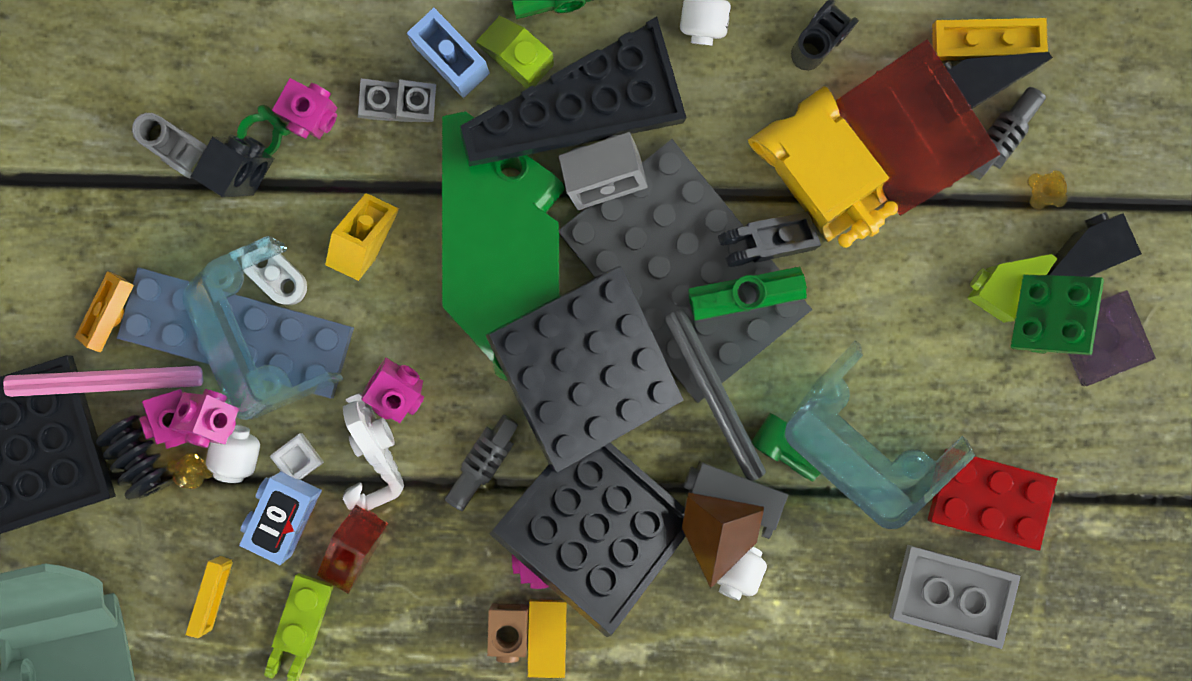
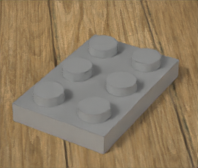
[889,545,1021,649]

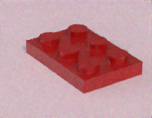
[928,449,1058,551]

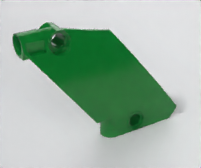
[442,111,565,381]

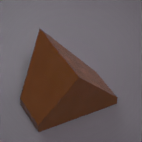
[682,492,764,588]

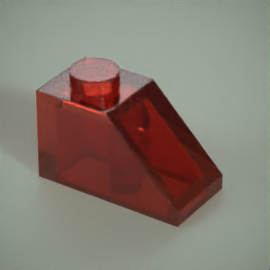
[317,505,388,594]

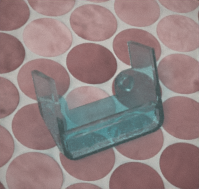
[182,236,343,420]
[785,340,976,529]

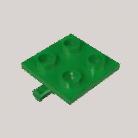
[1011,274,1104,355]

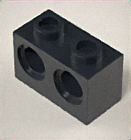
[190,135,275,197]

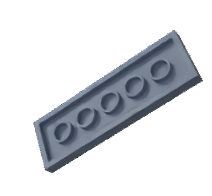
[117,267,354,398]

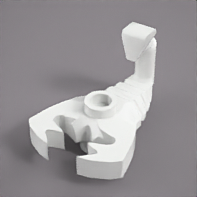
[343,392,404,511]

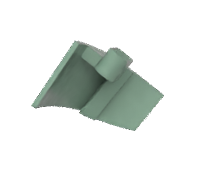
[0,564,135,681]

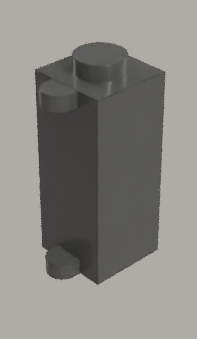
[684,461,788,539]

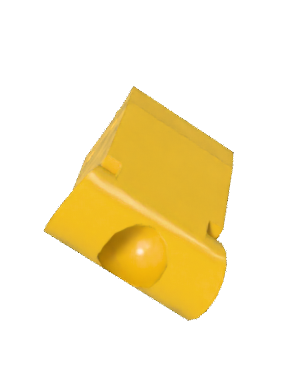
[748,86,898,248]

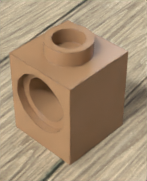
[487,603,529,663]

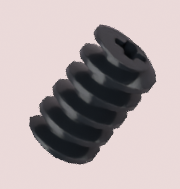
[96,415,175,500]

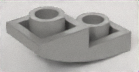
[357,78,436,122]

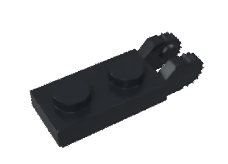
[718,211,821,267]

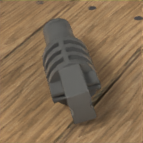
[968,87,1046,180]
[445,414,518,512]

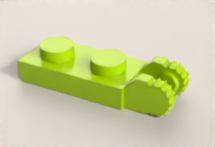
[264,573,334,681]

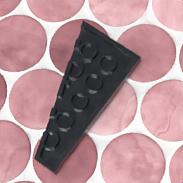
[460,17,687,167]

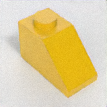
[325,193,399,281]

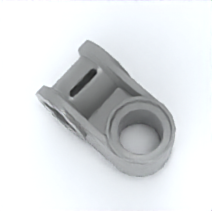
[132,113,207,179]

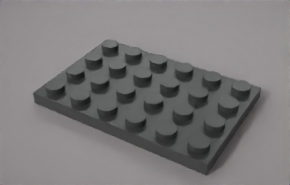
[559,139,812,403]

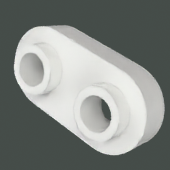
[240,242,307,305]

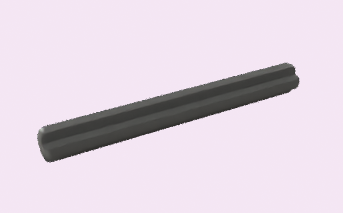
[666,309,766,481]

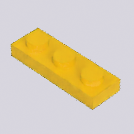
[932,18,1048,61]

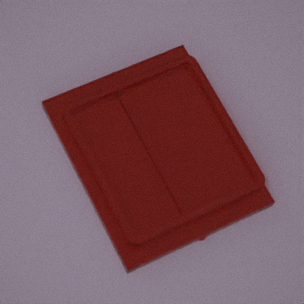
[835,39,1000,216]

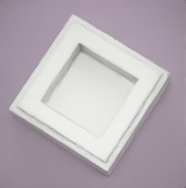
[270,433,324,480]

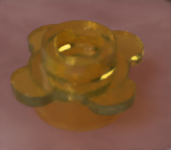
[1027,171,1068,210]
[167,453,213,489]

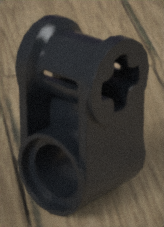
[791,0,859,71]

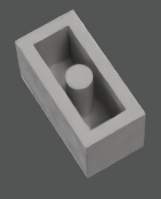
[559,132,648,210]

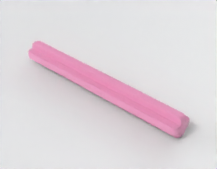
[4,366,203,397]

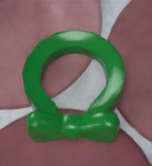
[237,105,291,156]

